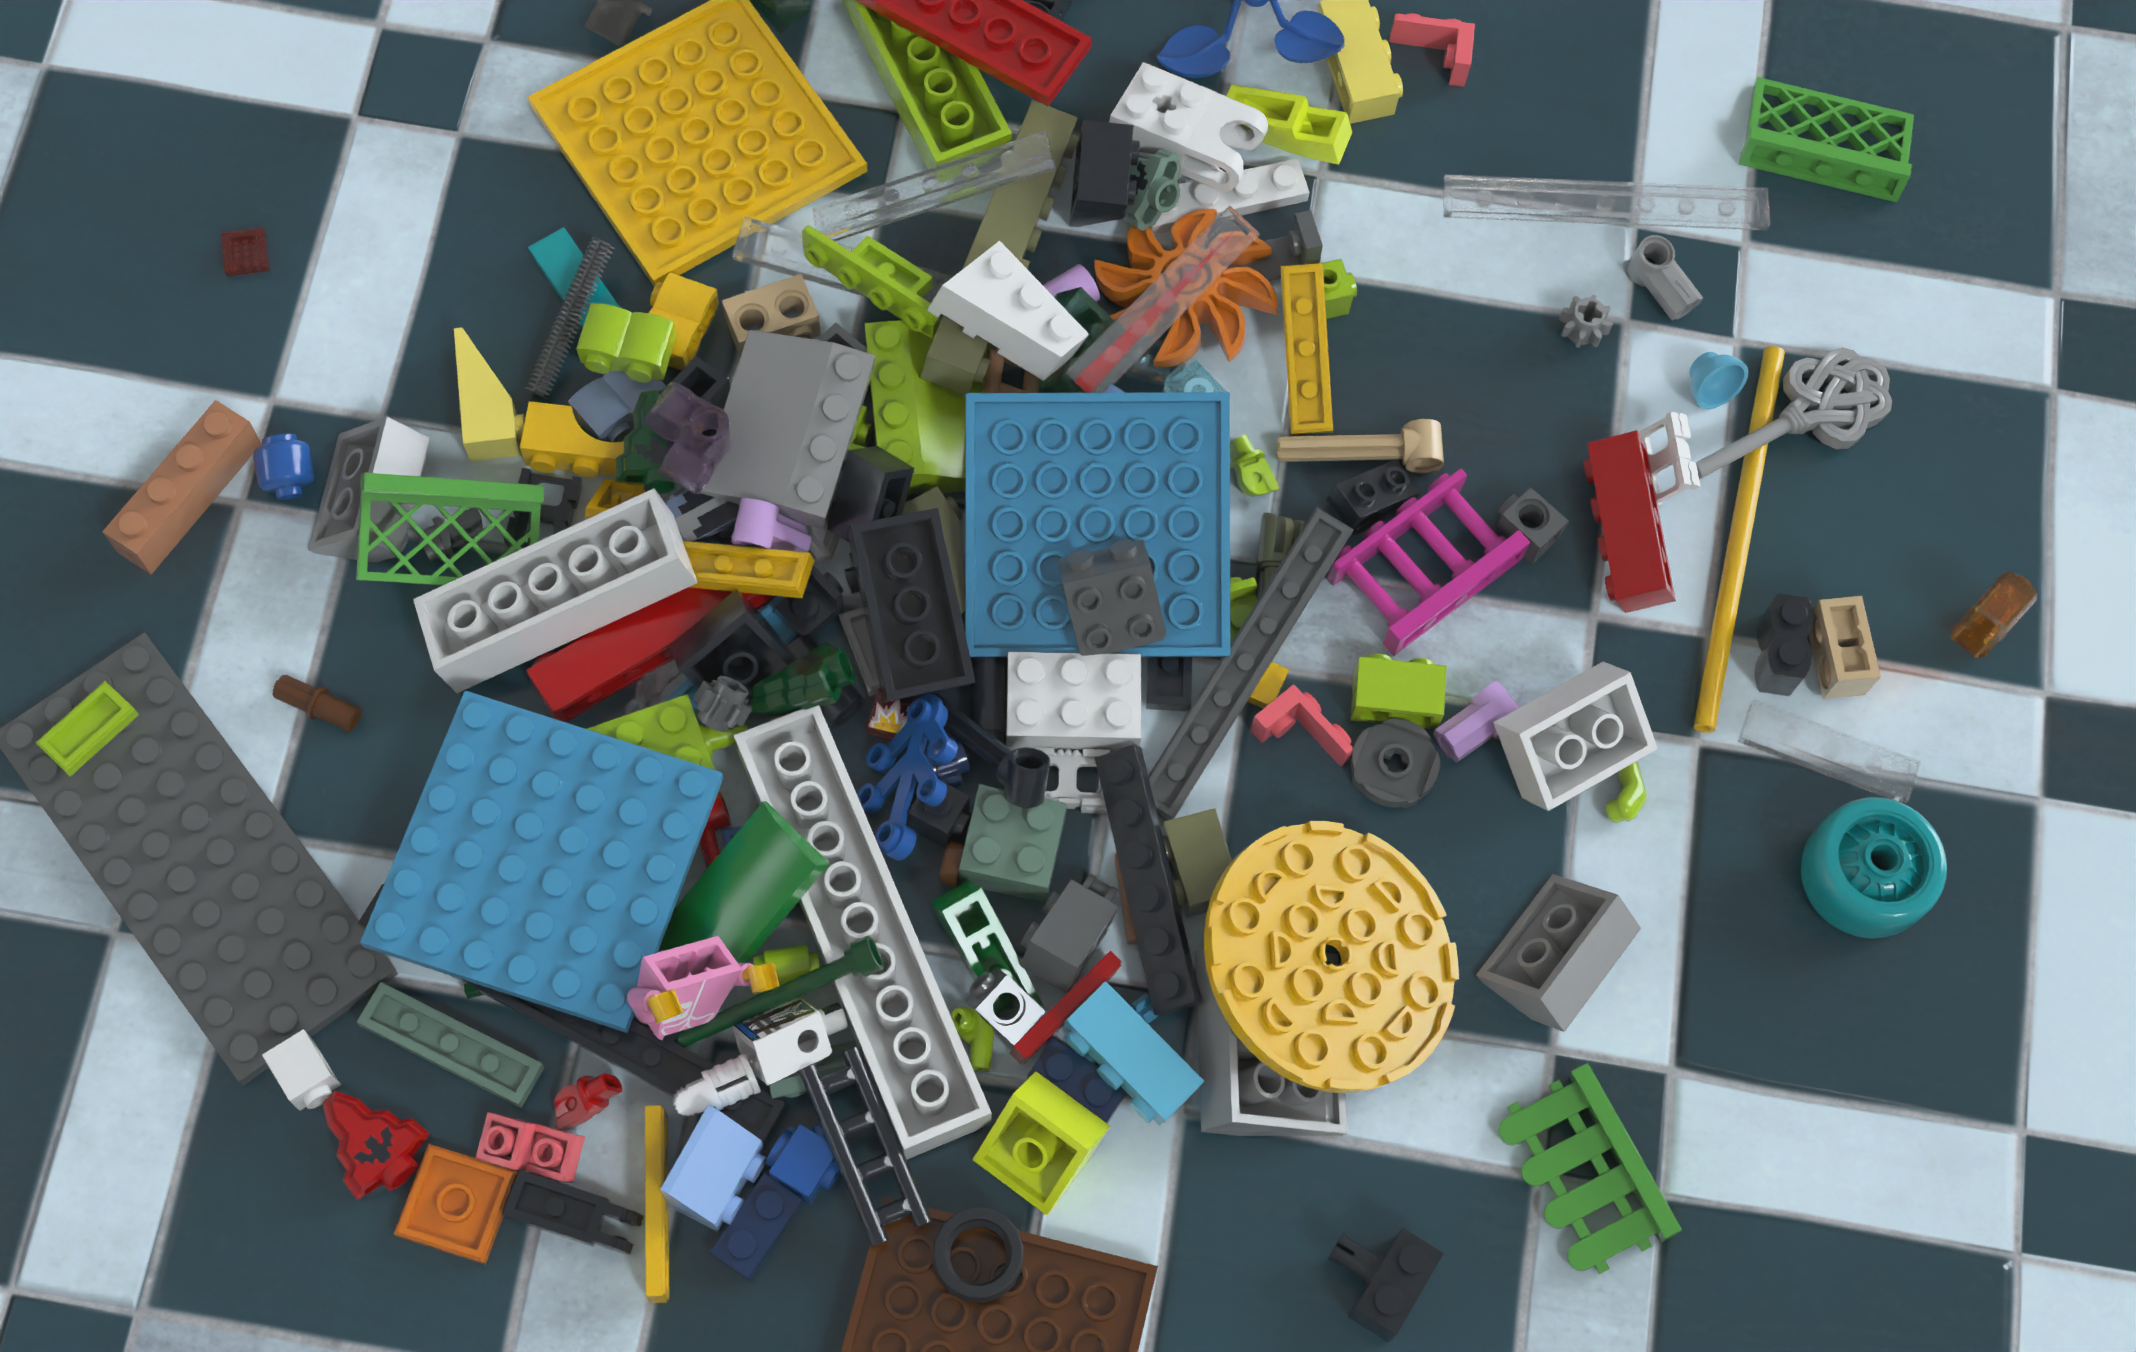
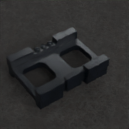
[504,468,582,549]

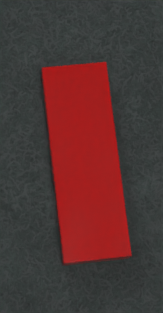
[1010,950,1122,1065]

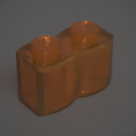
[1951,572,2037,658]

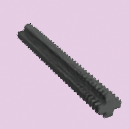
[524,237,614,400]

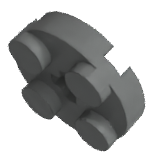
[1350,718,1440,808]

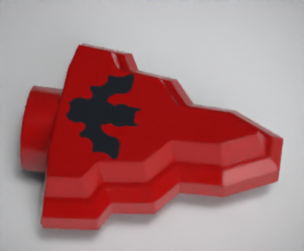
[322,1091,430,1200]

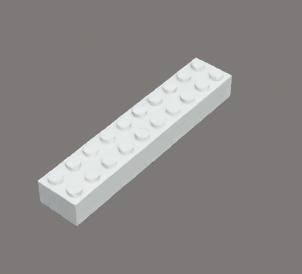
[734,705,992,1159]

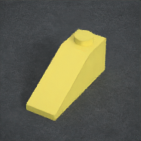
[454,328,525,462]

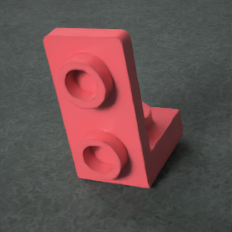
[1389,13,1475,87]
[1250,684,1353,767]

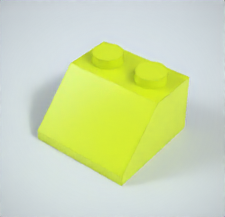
[973,1071,1110,1215]

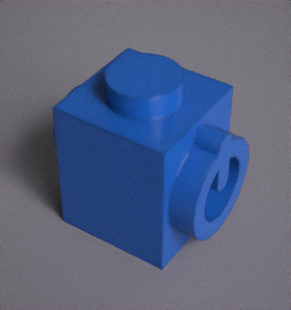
[766,1124,840,1205]

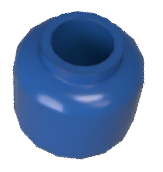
[253,434,315,500]

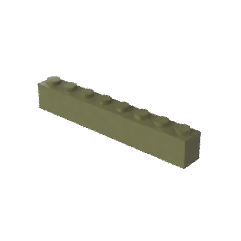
[920,100,1079,395]

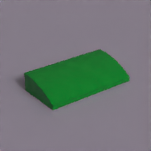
[659,801,830,963]

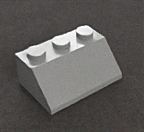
[308,417,430,563]
[1476,874,1641,1032]

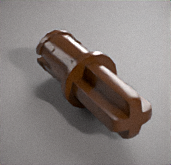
[272,675,362,733]

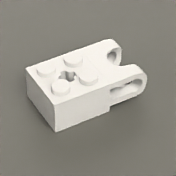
[1109,62,1268,191]

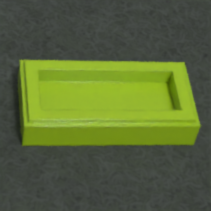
[36,681,139,777]

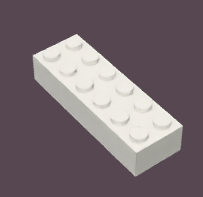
[413,489,698,693]

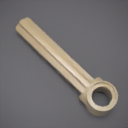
[1276,419,1444,474]

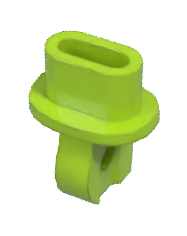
[1230,434,1279,497]

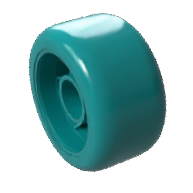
[1801,797,1947,939]

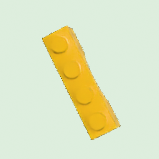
[520,401,703,487]

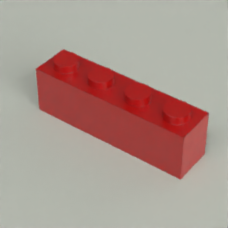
[1584,430,1676,613]

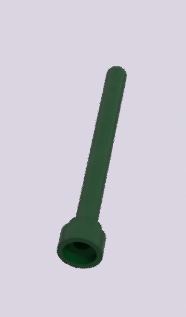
[675,935,884,1047]

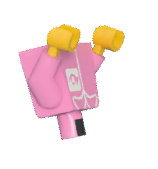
[627,936,780,1042]

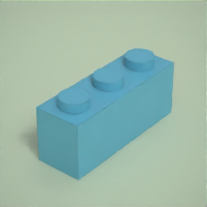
[1062,981,1205,1126]

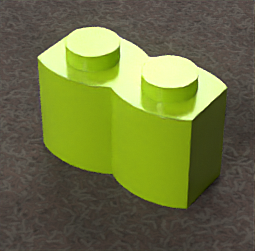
[576,303,677,383]

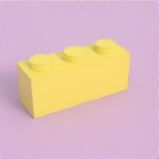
[1317,0,1403,124]

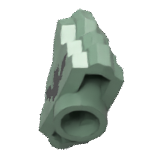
[1125,149,1182,231]

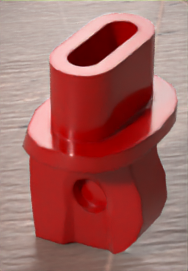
[554,1073,622,1131]

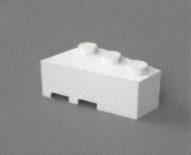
[927,241,1089,381]

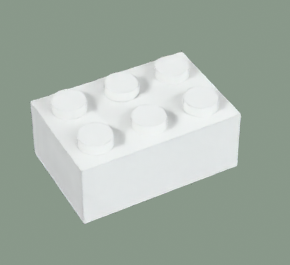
[1006,652,1141,753]
[1493,662,1658,811]

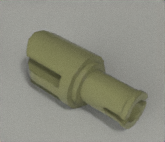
[1256,513,1305,595]

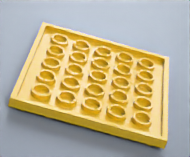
[528,0,868,287]

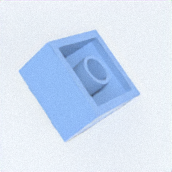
[660,1105,767,1232]

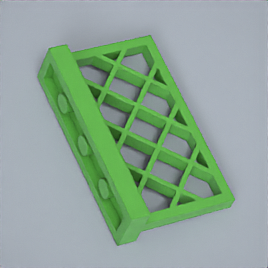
[1739,77,1914,203]
[356,472,544,585]

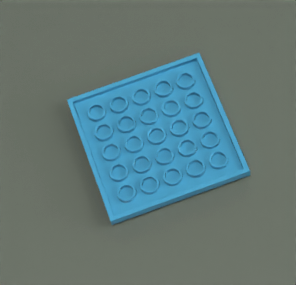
[965,392,1230,657]
[360,691,724,1033]

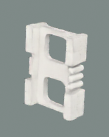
[1639,412,1700,508]
[1029,747,1110,814]

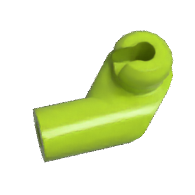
[1606,761,1647,823]
[950,1006,994,1072]

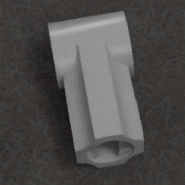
[1627,235,1703,320]

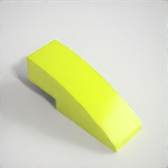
[1226,84,1352,165]

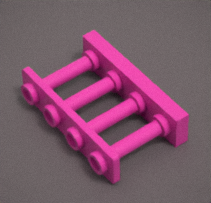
[1328,469,1531,656]

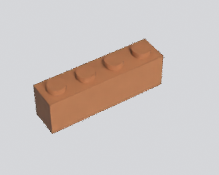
[102,400,262,575]

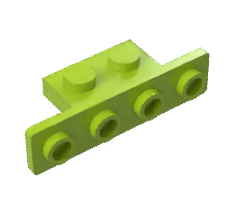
[802,225,939,339]

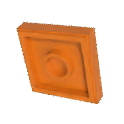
[394,1144,518,1265]

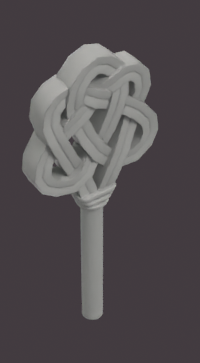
[1695,347,1892,479]

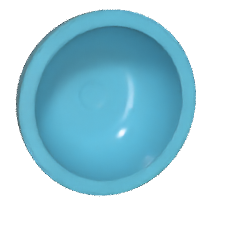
[1689,352,1749,409]

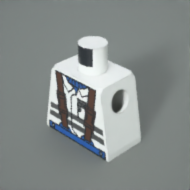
[732,998,848,1085]

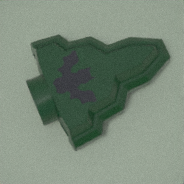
[616,390,704,494]
[749,642,855,717]

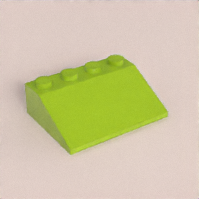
[864,320,989,496]

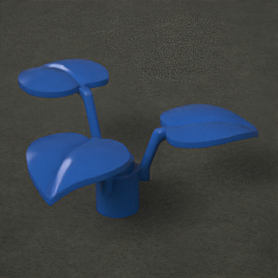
[1156,0,1345,78]

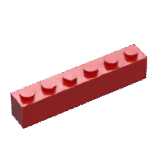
[526,544,776,723]

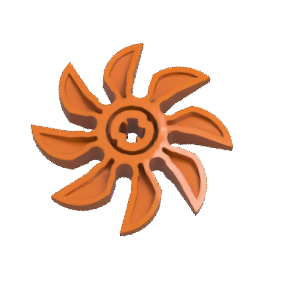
[1095,209,1278,367]

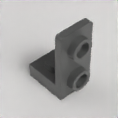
[1234,210,1323,282]

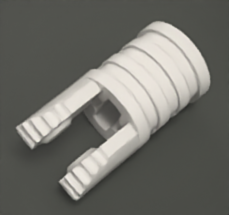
[672,1053,761,1117]

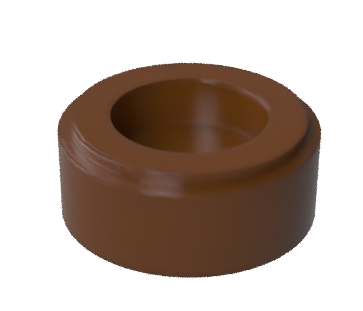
[939,841,965,888]

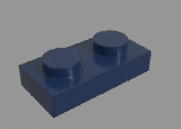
[1027,1037,1127,1124]
[710,1173,804,1281]

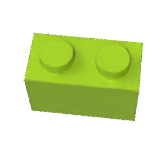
[1350,654,1447,729]

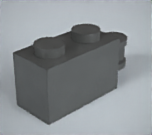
[1020,874,1118,993]

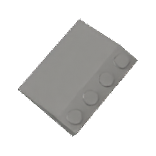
[698,330,876,530]
[1195,948,1348,1136]

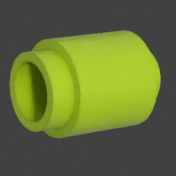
[753,944,820,993]

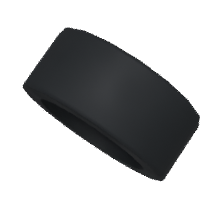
[933,1207,1024,1303]

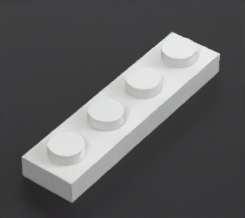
[1150,158,1310,234]

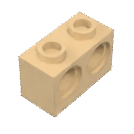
[722,274,821,357]
[1808,596,1881,699]

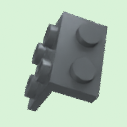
[1057,539,1166,656]

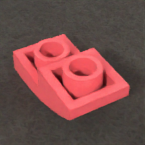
[475,1112,585,1183]

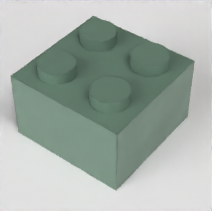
[959,784,1067,903]

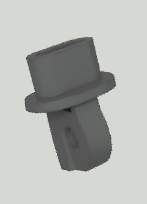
[417,508,483,561]

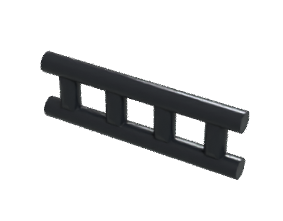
[798,1046,933,1247]

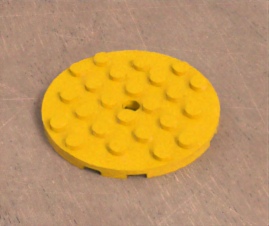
[1204,821,1459,1093]

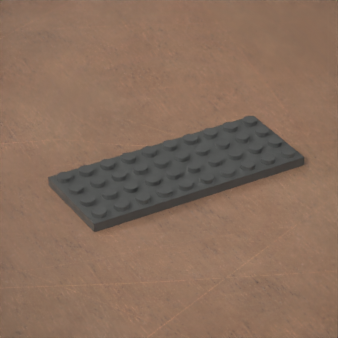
[0,632,398,1086]

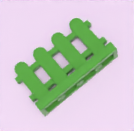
[1498,1063,1682,1274]

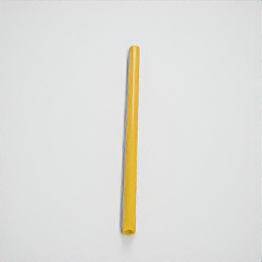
[1693,346,1785,733]

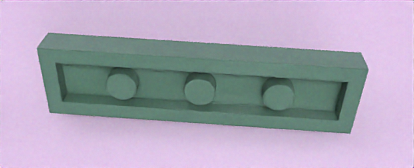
[357,982,545,1108]

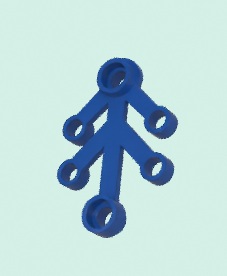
[857,693,958,861]

